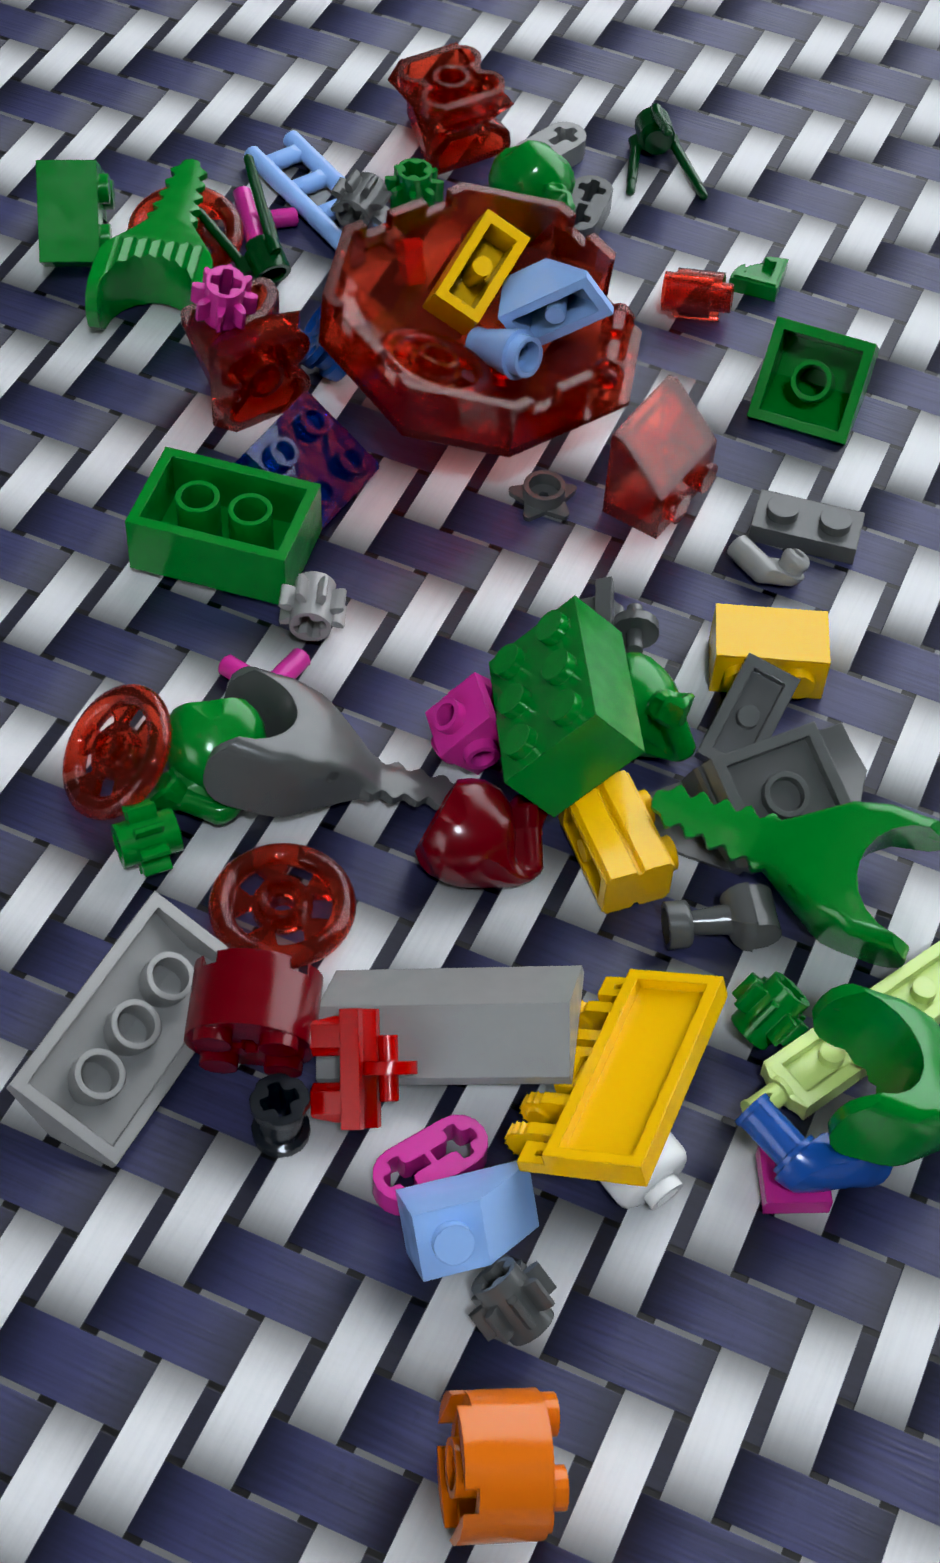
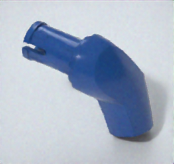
[735,1093,893,1194]

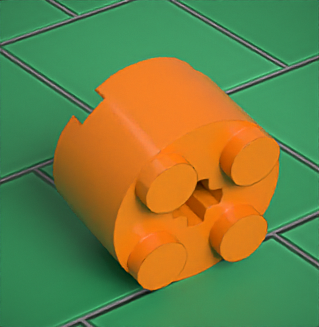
[437,1387,569,1546]

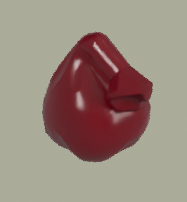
[414,778,548,888]

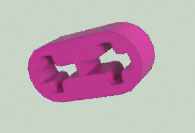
[372,1115,488,1216]

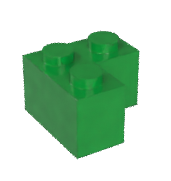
[36,160,115,267]

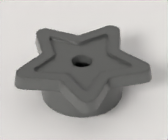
[509,470,577,522]

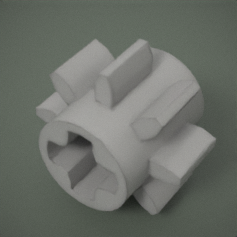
[278,571,347,641]

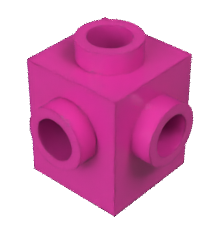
[425,672,501,775]

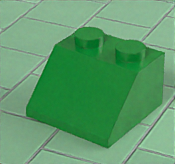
[747,316,879,445]

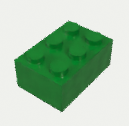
[125,446,322,605]
[489,595,645,817]

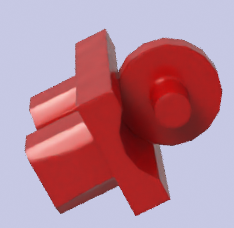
[310,1008,418,1130]

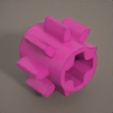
[190,264,258,333]

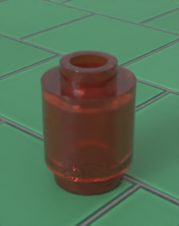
[661,267,734,322]

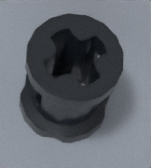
[249,1073,311,1158]

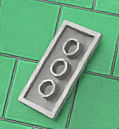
[6,891,229,1168]
[316,965,584,1085]

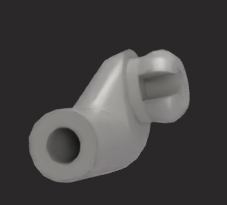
[727,535,810,587]

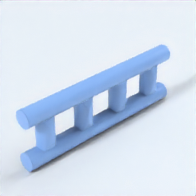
[244,130,403,265]

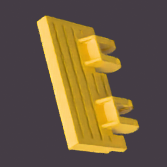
[504,969,728,1187]

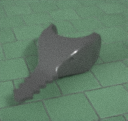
[203,666,454,817]

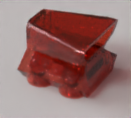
[387,42,514,175]
[180,277,311,432]

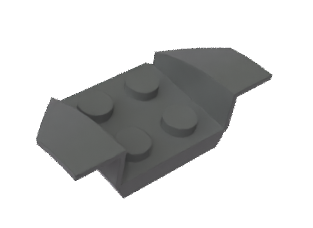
[649,721,867,875]

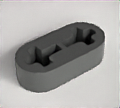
[554,175,613,249]

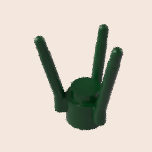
[626,103,708,200]
[198,154,291,287]

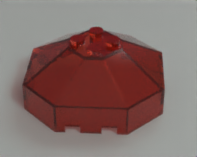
[318,182,642,457]

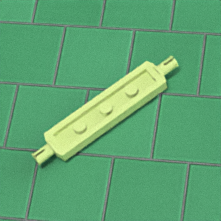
[740,941,940,1120]

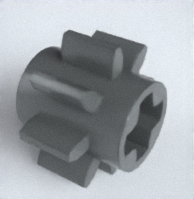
[330,169,392,234]
[468,1257,557,1346]

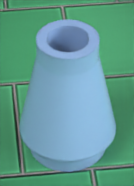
[465,326,543,380]

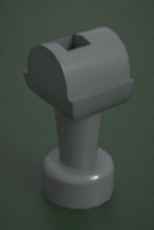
[661,882,782,952]

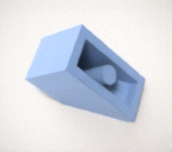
[498,258,614,345]
[395,1161,539,1282]

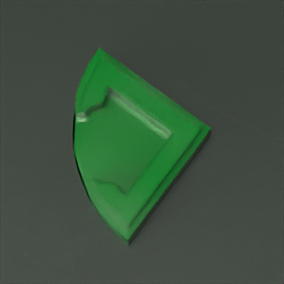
[728,257,789,302]

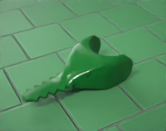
[85,159,214,342]
[651,785,940,968]
[812,983,940,1167]

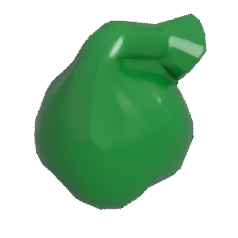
[488,140,576,241]
[626,652,696,762]
[149,697,267,825]

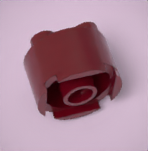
[184,948,323,1078]

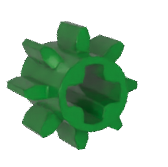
[385,158,444,219]
[111,798,184,878]
[731,971,810,1050]

